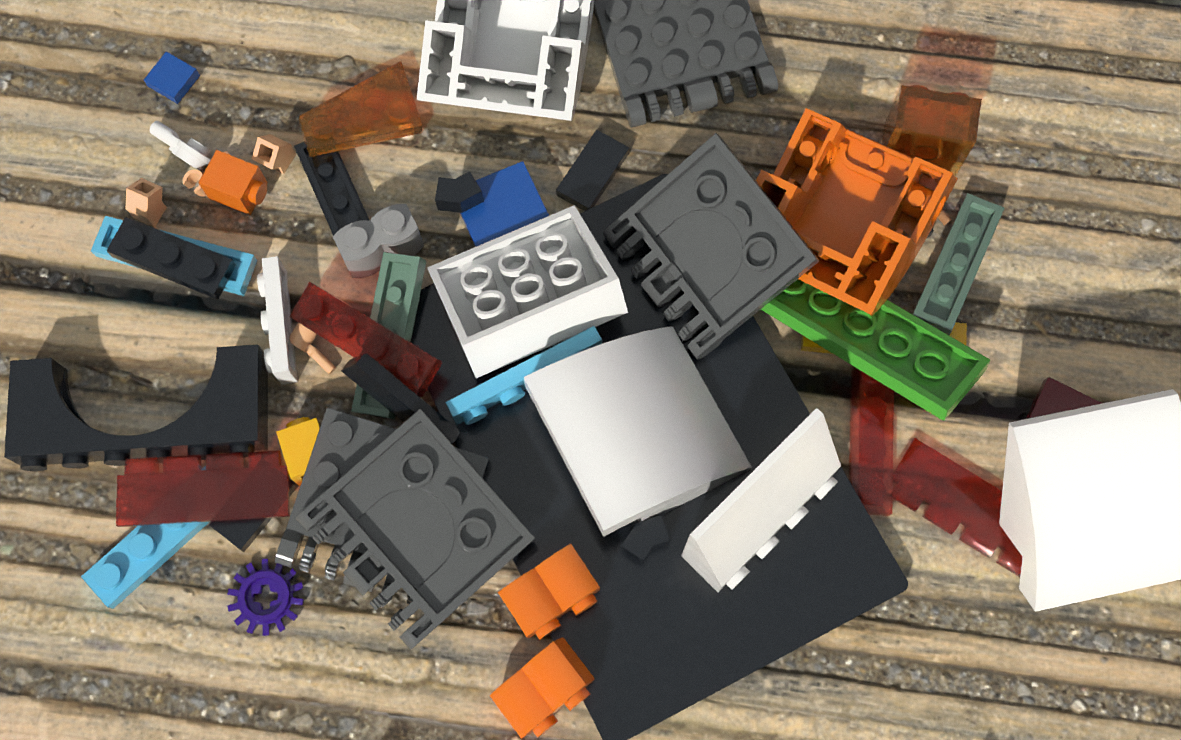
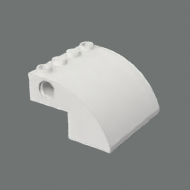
[417,0,595,121]

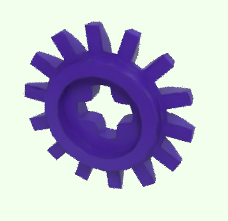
[227,559,304,636]

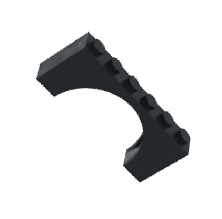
[4,345,268,471]

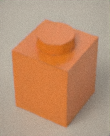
[198,150,268,216]

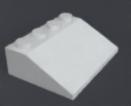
[427,205,628,378]
[682,408,841,592]

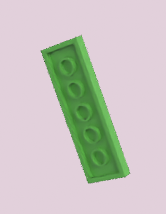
[761,279,990,421]

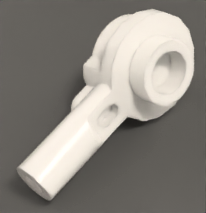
[149,121,211,172]

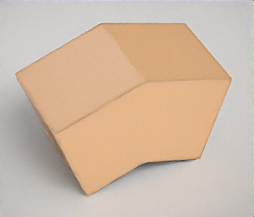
[251,134,296,174]
[126,178,167,228]

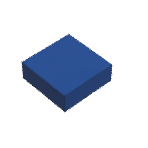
[144,52,200,104]

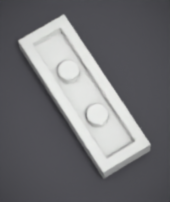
[257,256,298,385]

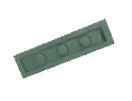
[913,193,1005,335]
[351,252,426,419]

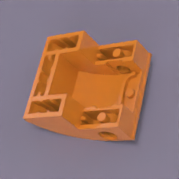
[756,108,958,316]

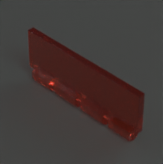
[889,438,1022,577]
[116,450,290,527]

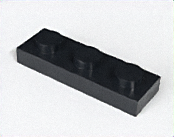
[106,217,236,299]

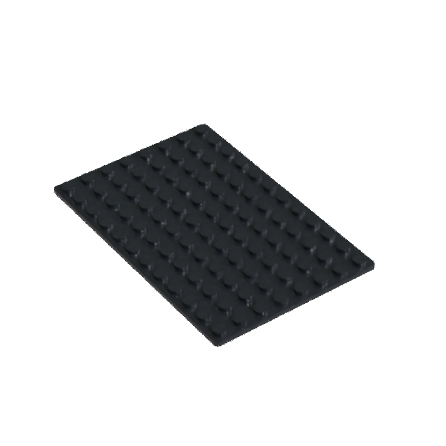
[409,174,908,740]

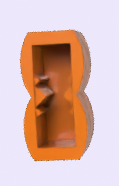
[498,544,600,640]
[490,637,595,739]

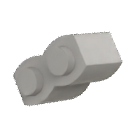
[333,204,424,278]

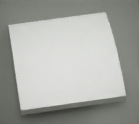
[524,326,752,537]
[999,389,1181,612]

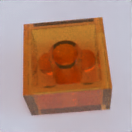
[882,85,982,176]

